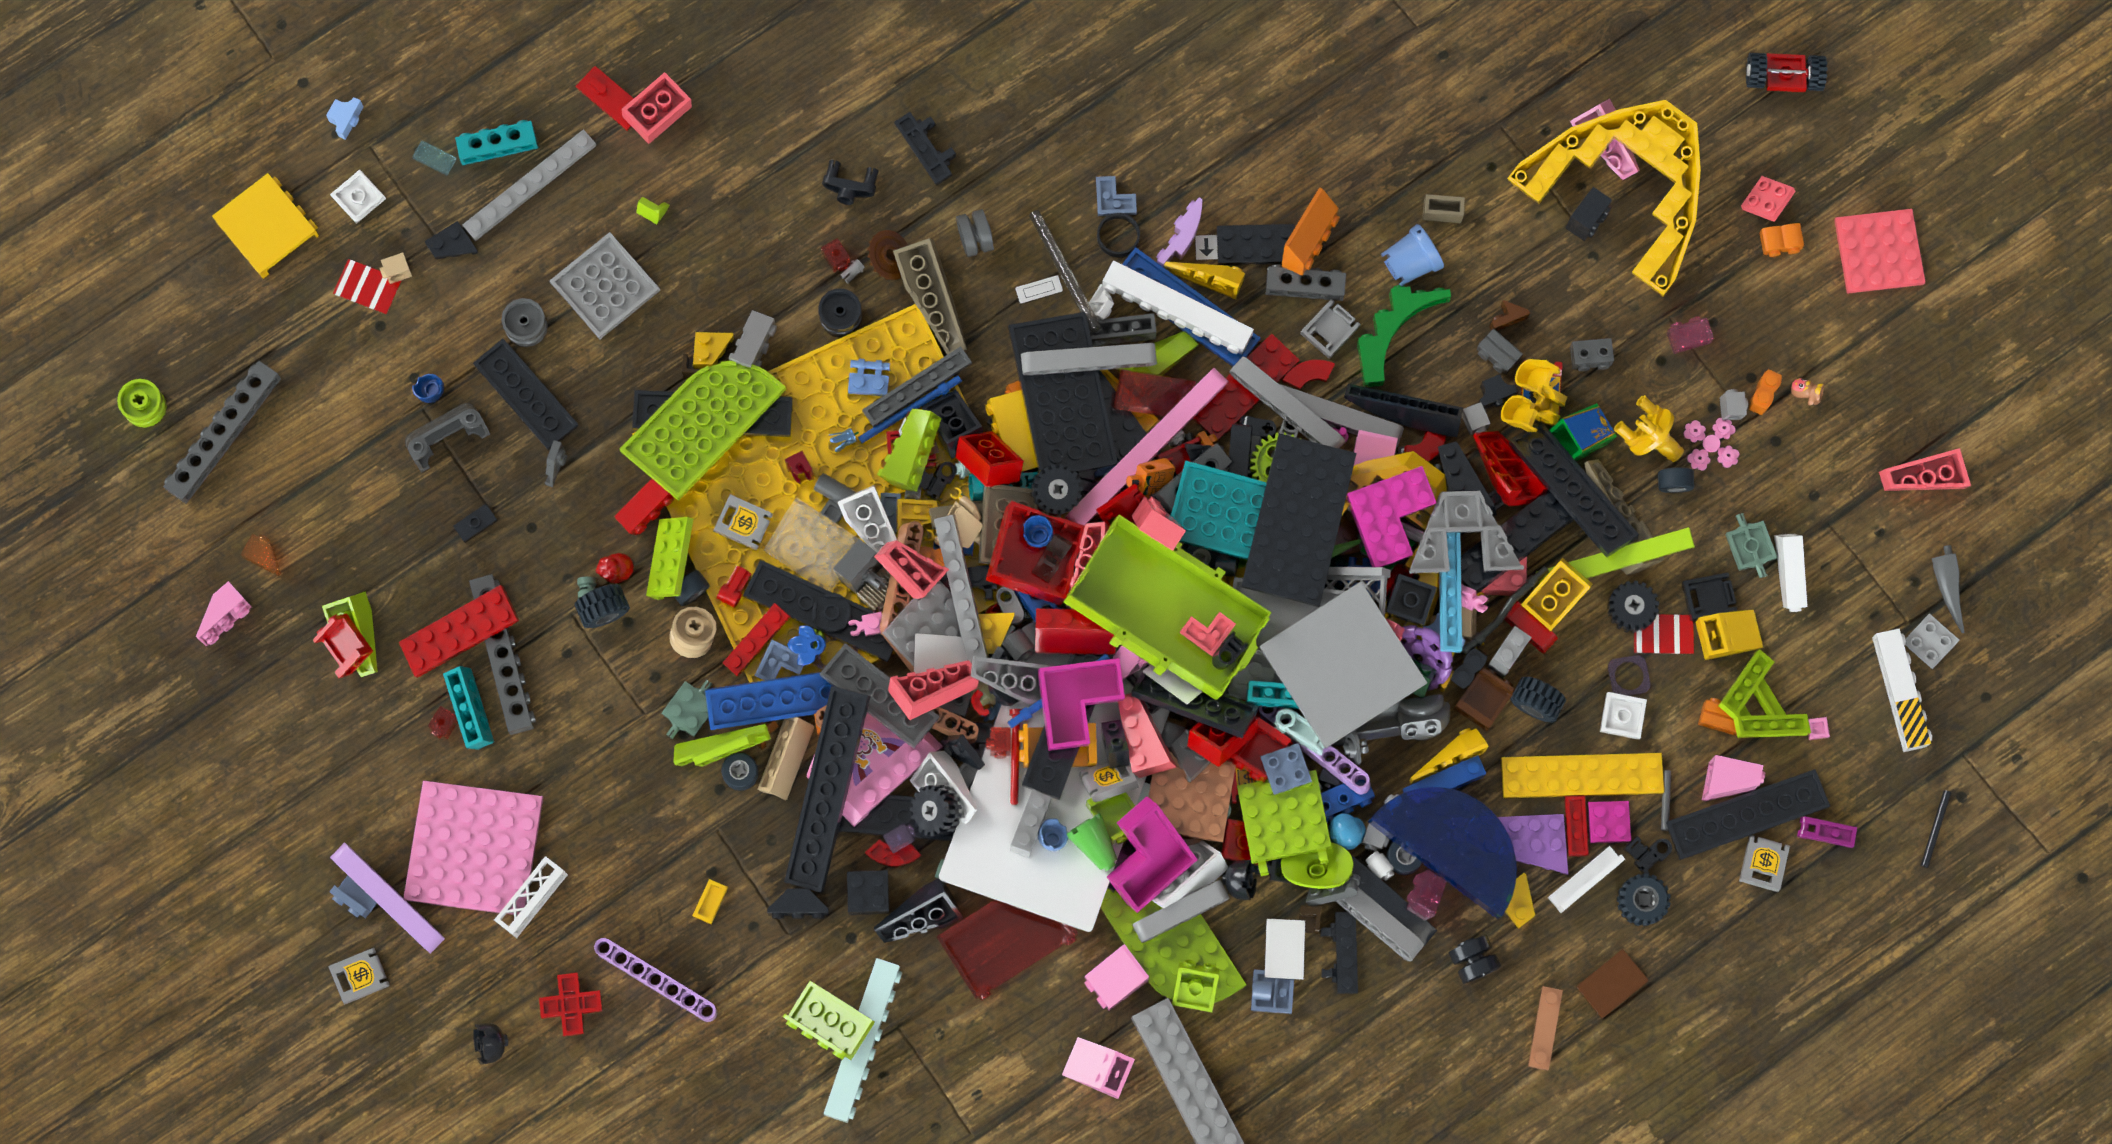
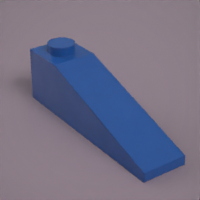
[1402,755,1486,808]

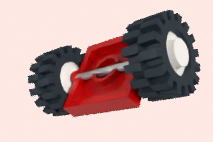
[1746,53,1827,92]

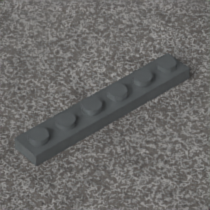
[862,346,972,427]

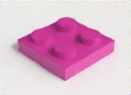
[1587,801,1631,843]

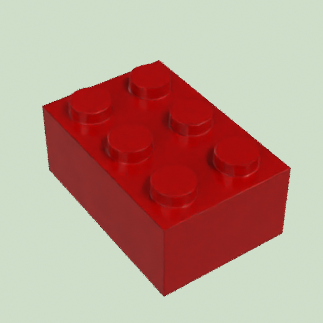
[955,431,1024,487]
[1187,716,1259,767]

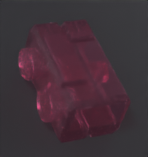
[1667,316,1714,354]
[1407,870,1446,920]

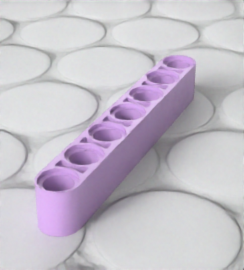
[1259,706,1370,794]
[330,842,445,954]
[594,938,717,1022]

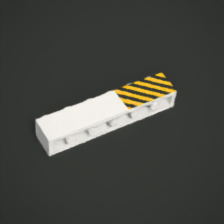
[1872,629,1932,752]

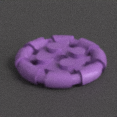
[1400,625,1453,691]

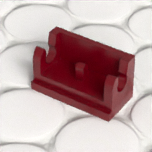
[784,451,814,484]

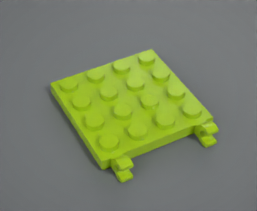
[1237,770,1332,876]

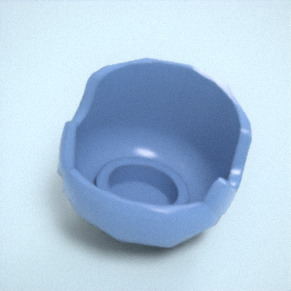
[1038,818,1068,851]

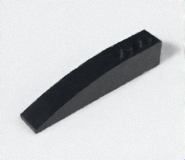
[1344,384,1463,438]
[1351,855,1437,946]

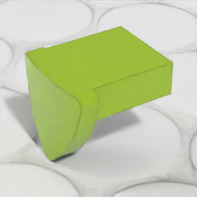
[636,197,670,225]

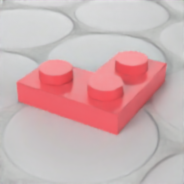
[1179,612,1236,656]

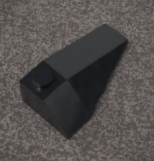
[874,878,964,943]

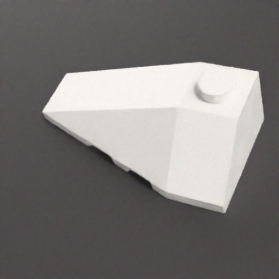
[838,485,897,553]
[910,751,977,824]
[1152,841,1228,908]

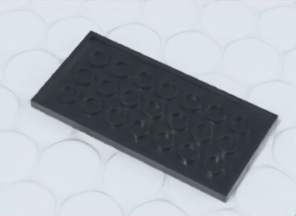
[1008,312,1118,473]
[1241,433,1357,607]

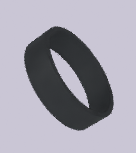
[1097,213,1140,257]

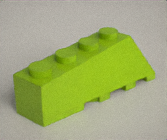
[877,408,942,492]

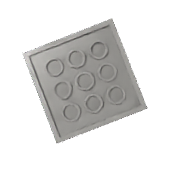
[550,232,660,339]
[882,580,962,666]

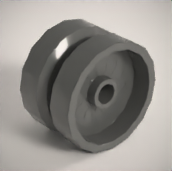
[956,209,994,257]
[501,298,548,347]

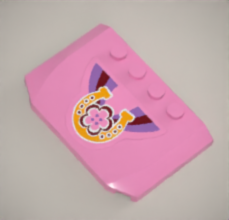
[806,713,943,827]

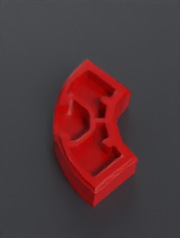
[1282,360,1335,390]
[1404,432,1446,462]
[865,839,922,867]

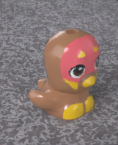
[1791,378,1824,405]

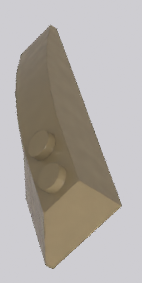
[893,238,967,355]
[1585,459,1665,575]

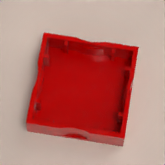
[986,501,1085,605]

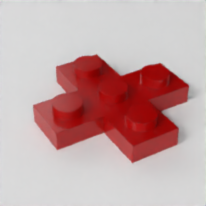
[539,973,603,1037]

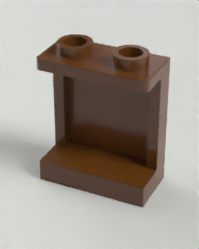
[1454,667,1515,732]

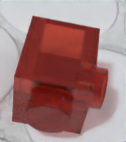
[821,238,851,272]
[428,706,458,740]
[986,727,1011,759]

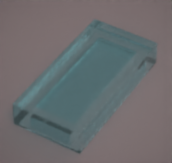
[412,141,457,175]

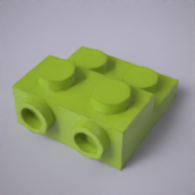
[1172,959,1220,1012]

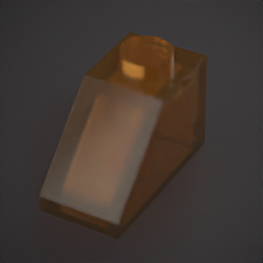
[241,534,281,576]

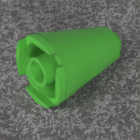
[1066,813,1117,871]

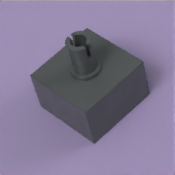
[833,539,887,595]

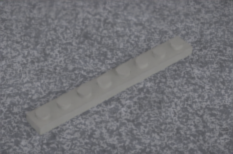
[462,129,596,241]
[934,514,988,663]

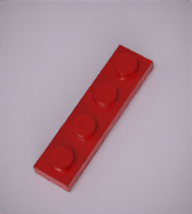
[723,603,791,677]

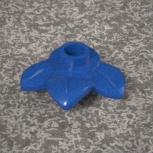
[787,625,826,666]

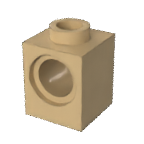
[380,253,412,284]

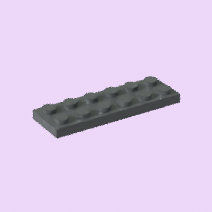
[820,643,939,749]

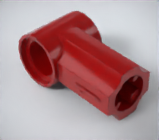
[716,566,752,608]

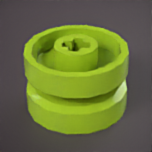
[117,379,167,428]

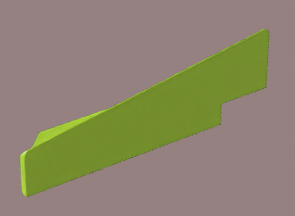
[674,724,771,767]

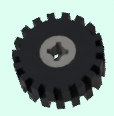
[1030,464,1083,515]
[1607,581,1659,633]
[910,785,962,836]

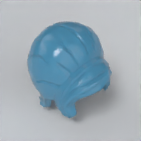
[1328,814,1366,850]

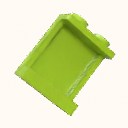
[1086,792,1135,845]

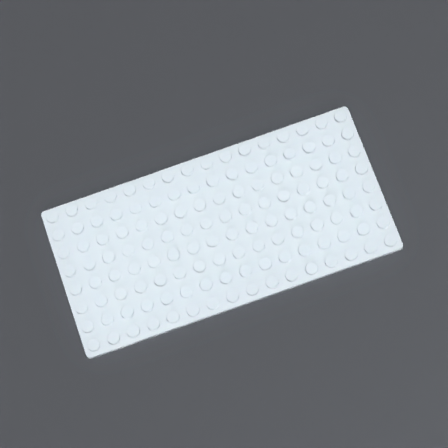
[939,603,1169,932]

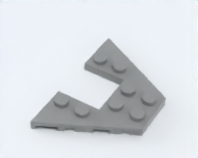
[1409,491,1524,573]

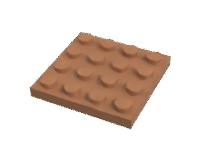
[1148,752,1236,843]

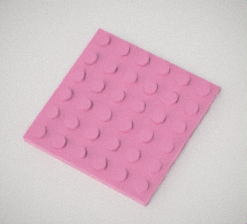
[404,781,543,915]

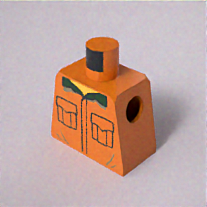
[1126,458,1175,499]

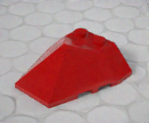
[1473,431,1548,506]

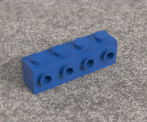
[1321,780,1375,823]

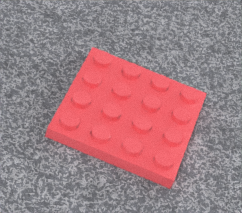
[1834,209,1925,294]

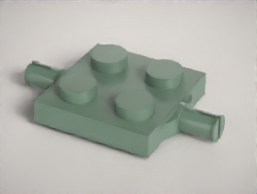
[1725,513,1777,578]
[661,680,713,739]

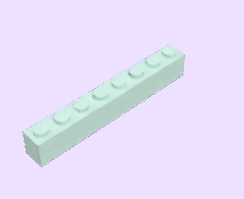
[824,958,902,1123]

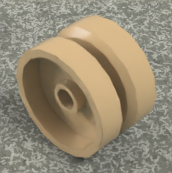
[669,607,717,658]

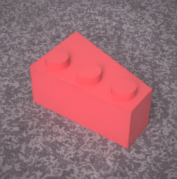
[874,540,949,599]

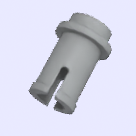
[840,259,865,284]

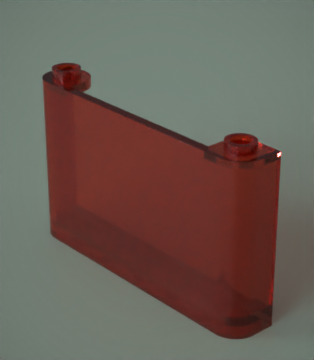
[937,900,1079,1001]

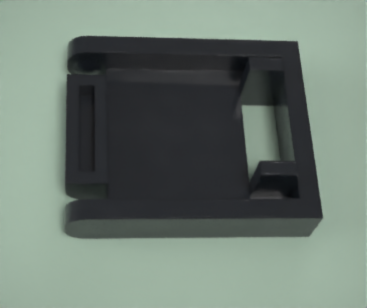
[1682,573,1738,621]

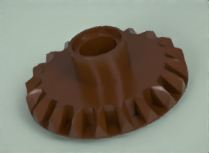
[867,230,908,281]

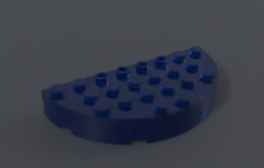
[1368,787,1517,919]

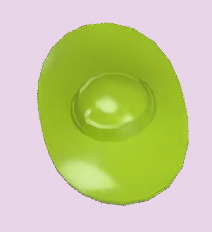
[1281,842,1353,889]

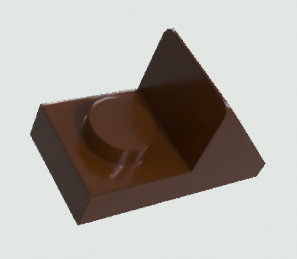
[1489,300,1530,331]

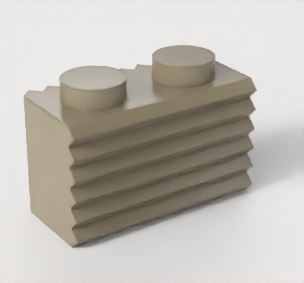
[857,567,902,612]

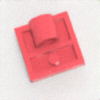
[1741,176,1795,222]

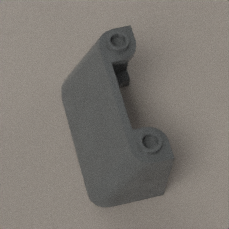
[405,403,490,472]

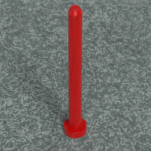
[1009,709,1022,805]

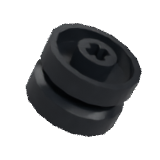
[818,289,862,337]

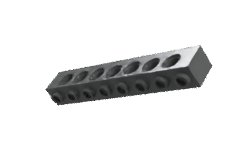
[163,361,281,504]
[469,574,536,735]

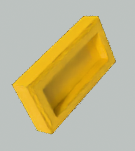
[693,879,728,924]

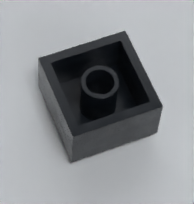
[1566,187,1612,242]
[1385,574,1437,626]
[847,870,889,915]

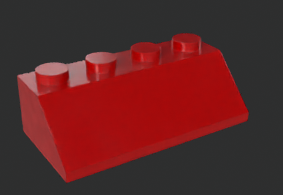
[1035,608,1116,655]

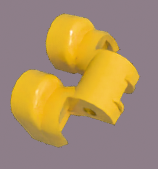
[1501,359,1567,432]

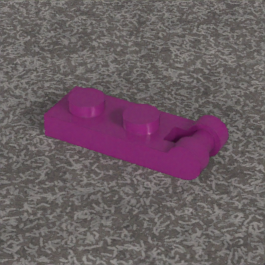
[1797,816,1857,848]

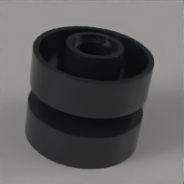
[1448,935,1502,984]

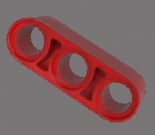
[1504,601,1558,654]

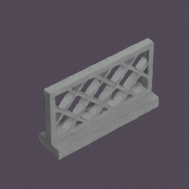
[1325,567,1390,617]

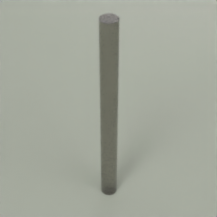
[1029,210,1101,333]

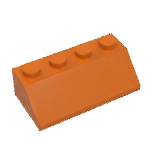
[1282,188,1340,276]

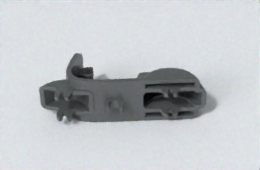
[1331,694,1450,766]

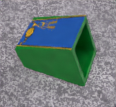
[1549,403,1617,462]

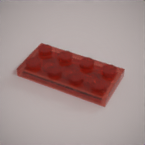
[1113,369,1196,416]

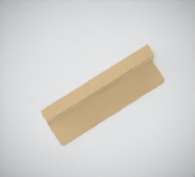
[757,717,814,800]

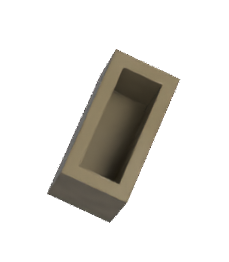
[1422,194,1465,223]

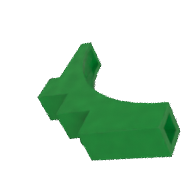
[1357,285,1451,388]

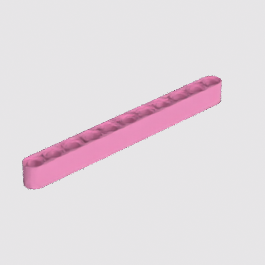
[1065,368,1229,526]

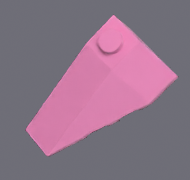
[1570,98,1640,180]

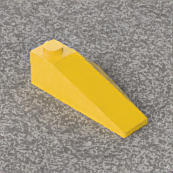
[1164,262,1245,299]
[1409,728,1489,784]

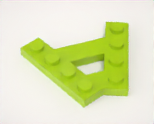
[1718,649,1811,738]

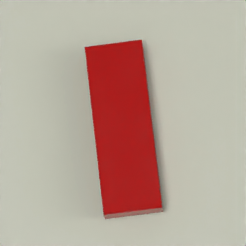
[1564,796,1589,857]

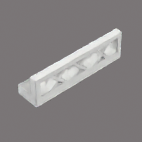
[1548,846,1625,913]
[494,856,568,938]

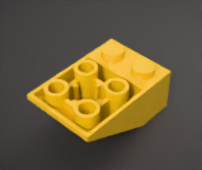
[1695,610,1763,660]

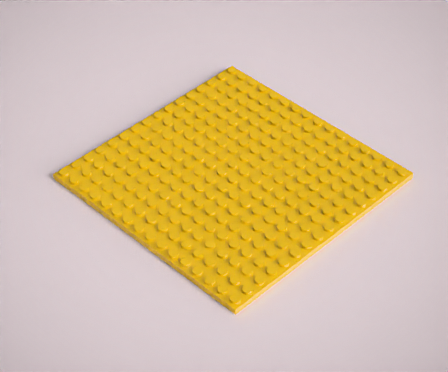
[632,304,1012,683]

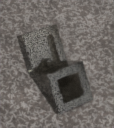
[1032,533,1072,583]

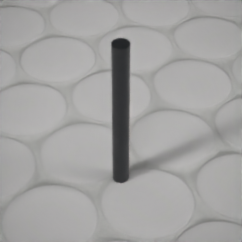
[1920,790,1951,868]

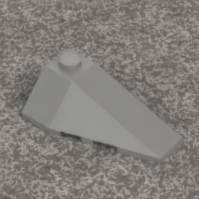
[971,656,1050,704]

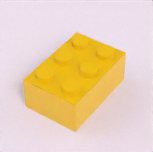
[1521,558,1593,631]

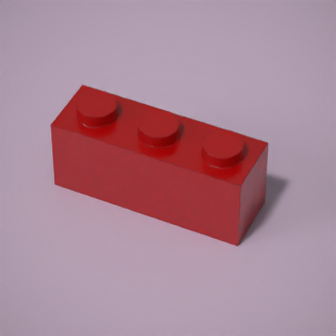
[614,479,674,536]

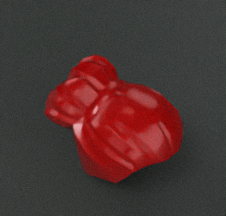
[596,553,634,583]

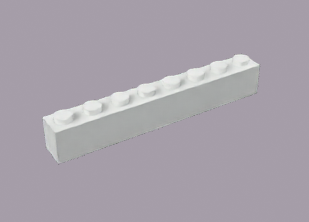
[1102,261,1254,355]

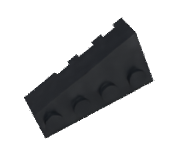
[1438,442,1497,516]

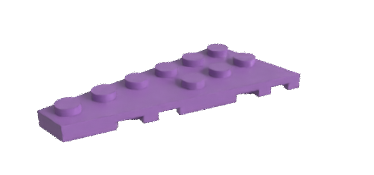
[1443,814,1568,875]

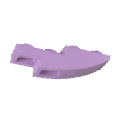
[1156,197,1202,267]

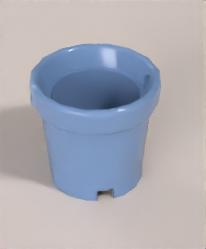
[1381,224,1444,287]

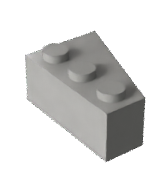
[729,310,777,368]

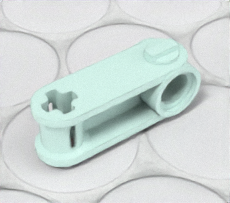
[1273,708,1325,755]

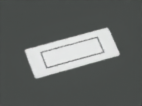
[1015,275,1063,303]

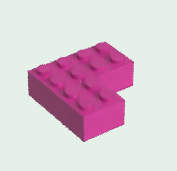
[1346,466,1436,567]
[1038,658,1125,751]
[1107,796,1198,913]

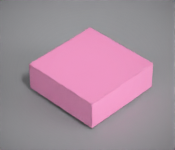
[1808,717,1830,740]

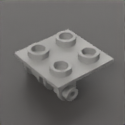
[1905,613,1959,669]

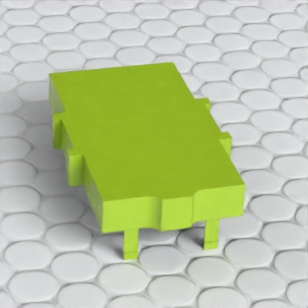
[1063,515,1272,700]

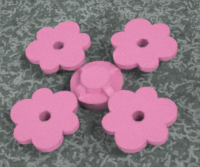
[1684,418,1739,471]

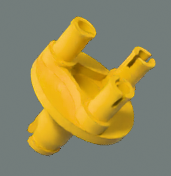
[1614,395,1684,462]

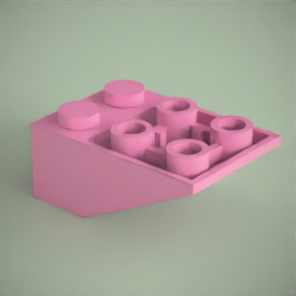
[196,581,251,646]
[1062,1037,1135,1099]

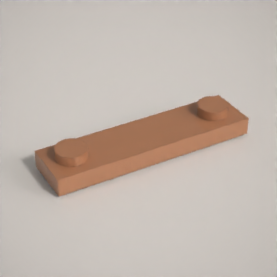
[1528,986,1563,1071]

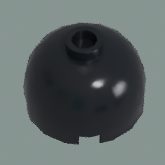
[1222,860,1257,900]
[473,1023,508,1065]

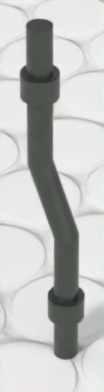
[1462,566,1549,655]

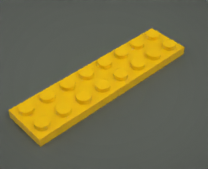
[1501,753,1664,798]

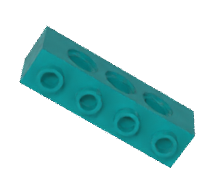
[455,120,538,165]
[443,666,494,750]
[1246,681,1299,709]

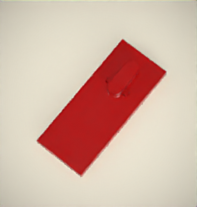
[576,66,634,131]

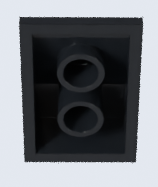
[922,389,984,459]

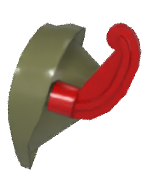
[970,681,996,716]

